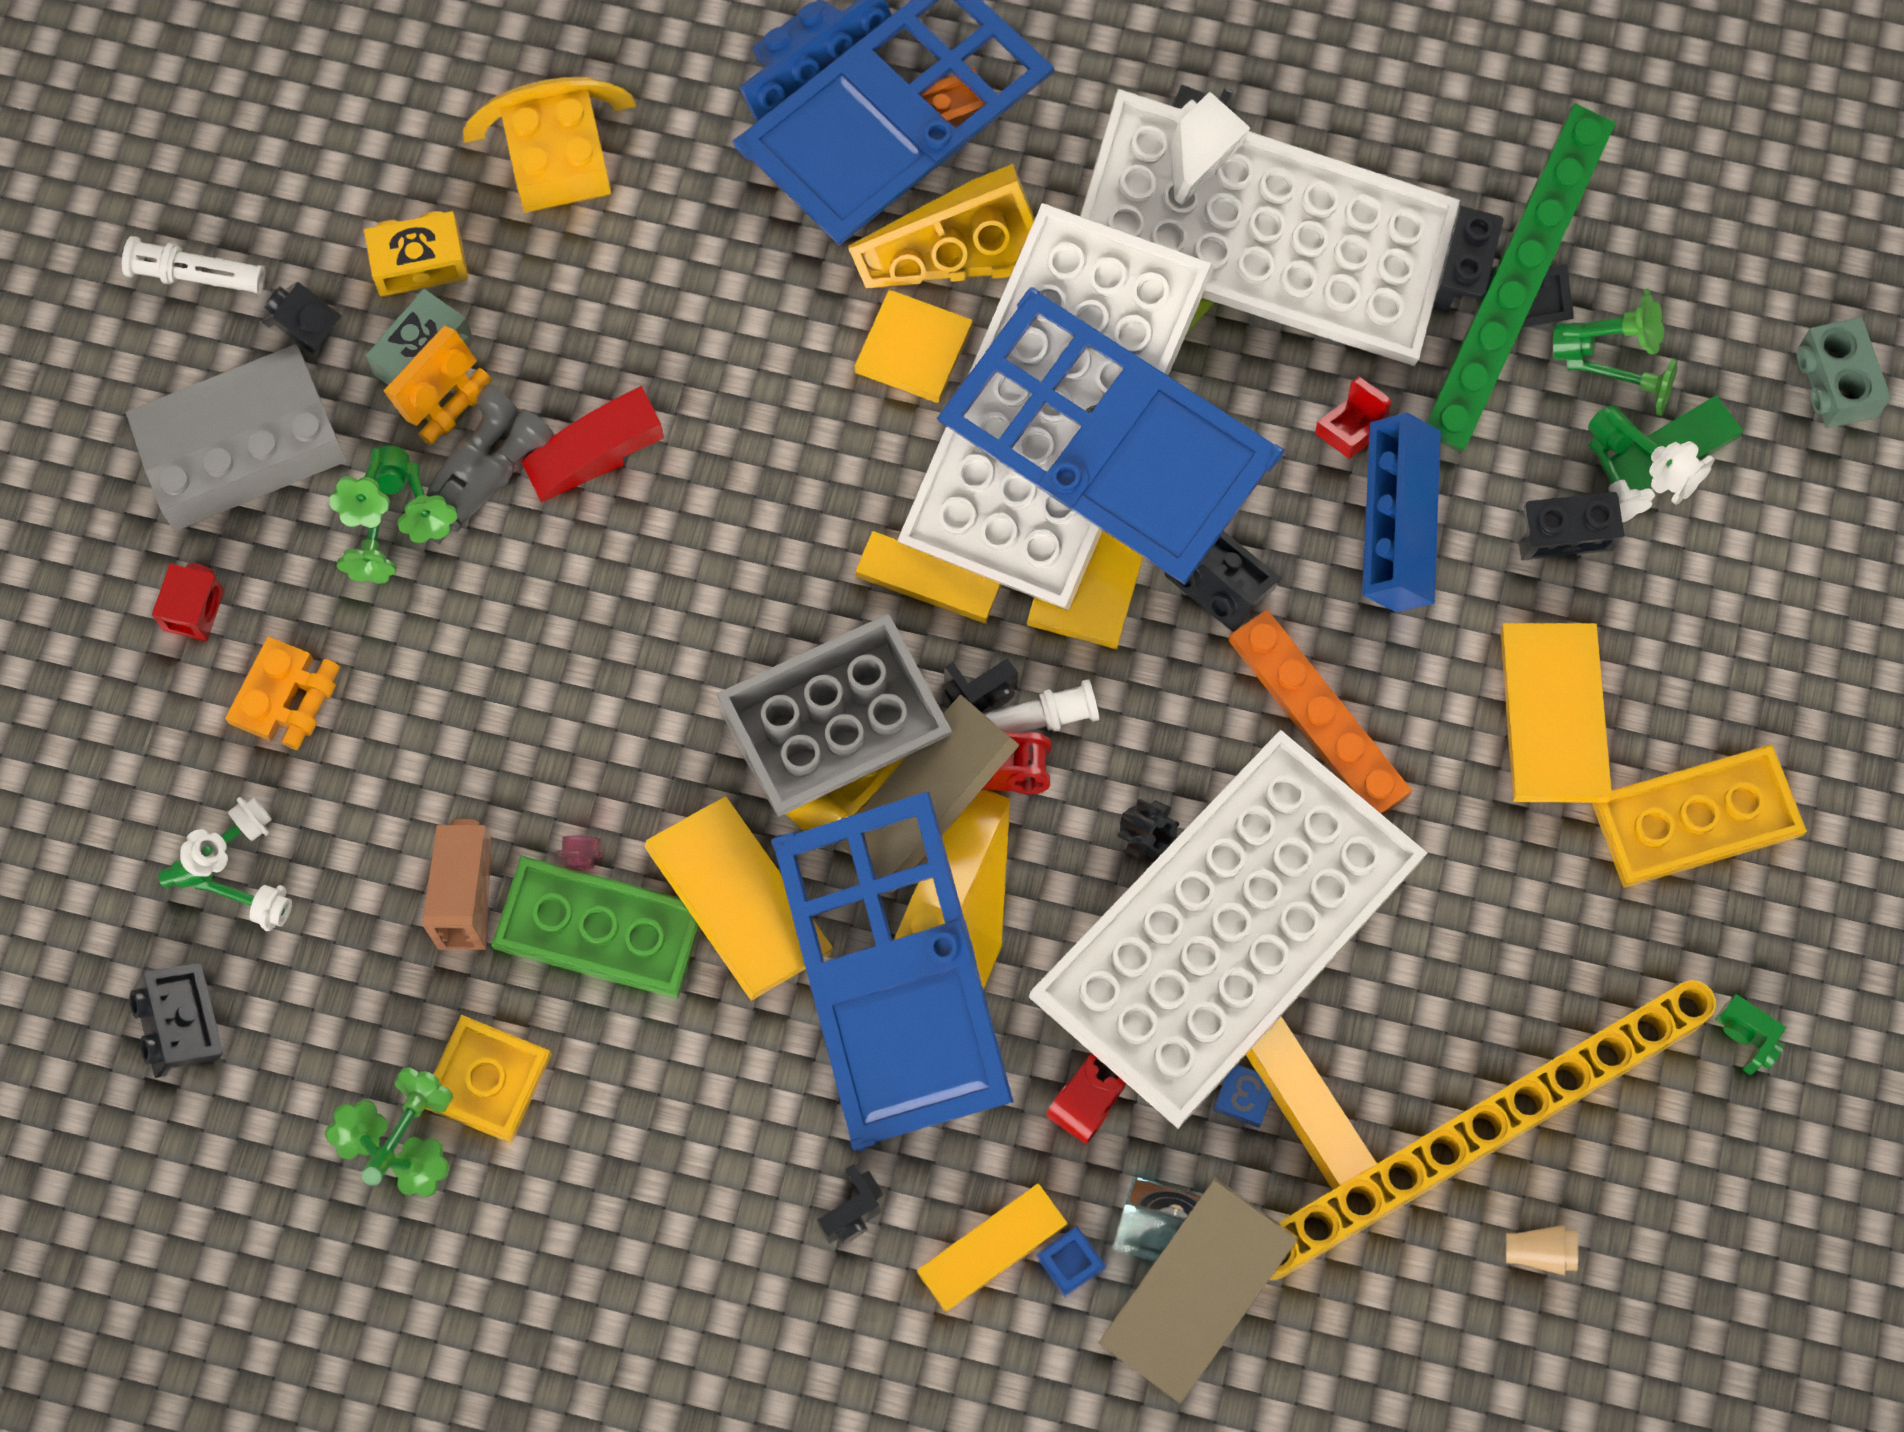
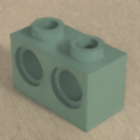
[1797,317,1891,429]

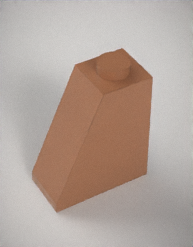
[423,819,492,950]

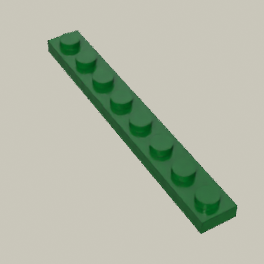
[1425,103,1616,452]

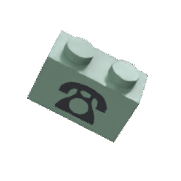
[365,288,473,385]

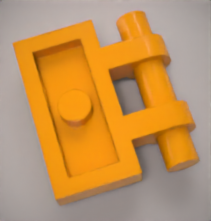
[384,325,492,446]
[225,636,340,750]

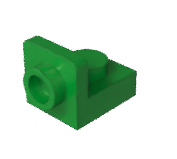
[1715,994,1787,1075]

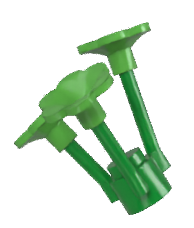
[1553,288,1678,416]
[329,445,457,584]

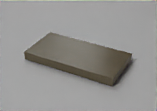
[838,695,1019,893]
[1098,1178,1298,1404]

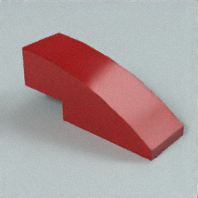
[521,386,664,503]

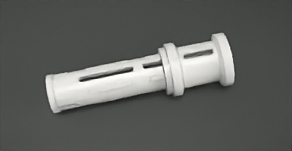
[122,236,265,294]
[983,679,1099,733]

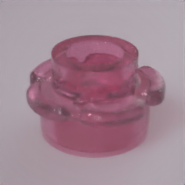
[556,835,604,870]

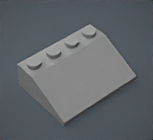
[126,344,347,531]
[716,613,952,817]

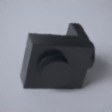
[262,282,342,353]
[942,658,1018,712]
[817,1164,883,1244]

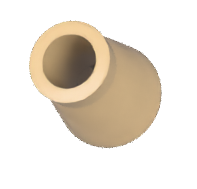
[1506,1225,1578,1275]

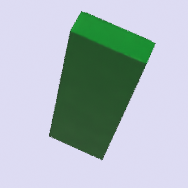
[1601,395,1743,491]

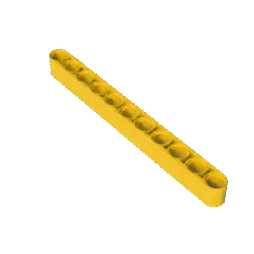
[1269,980,1716,1280]

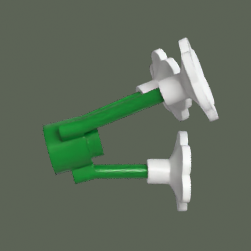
[1588,405,1715,522]

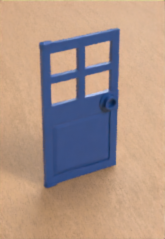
[732,0,1054,246]
[937,287,1285,585]
[771,791,1014,1152]

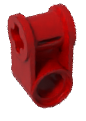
[982,732,1052,795]
[1045,1053,1126,1145]

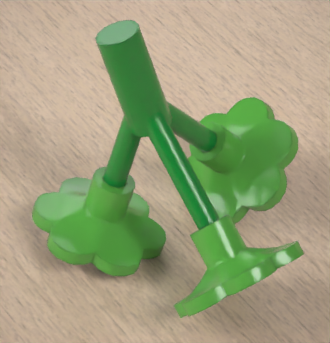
[325,1067,453,1197]

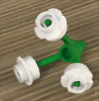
[158,797,292,931]

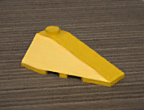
[848,164,1035,288]
[894,790,1010,990]

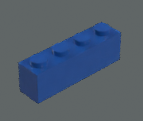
[1362,412,1441,612]

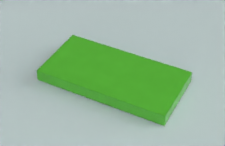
[491,856,700,999]

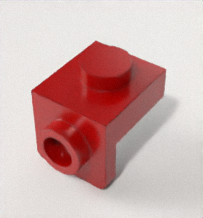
[1315,377,1392,459]

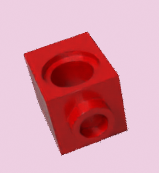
[152,563,225,642]

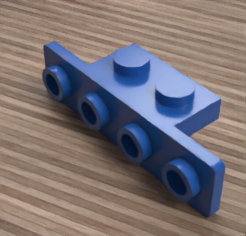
[740,0,892,121]

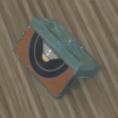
[1113,1177,1201,1262]

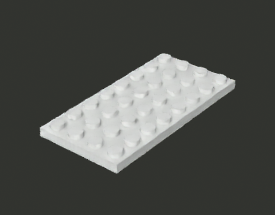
[1080,89,1460,366]
[897,203,1214,611]
[1029,730,1427,1129]

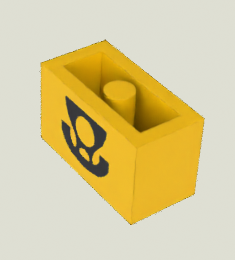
[364,211,469,297]

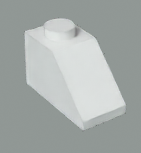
[1171,92,1250,206]

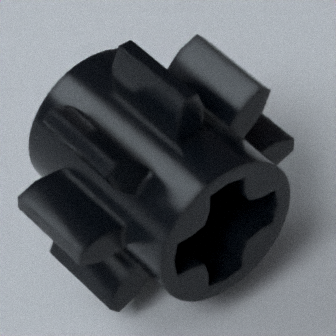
[1117,799,1179,860]

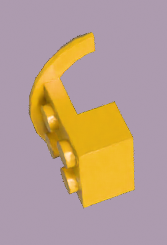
[463,77,636,213]

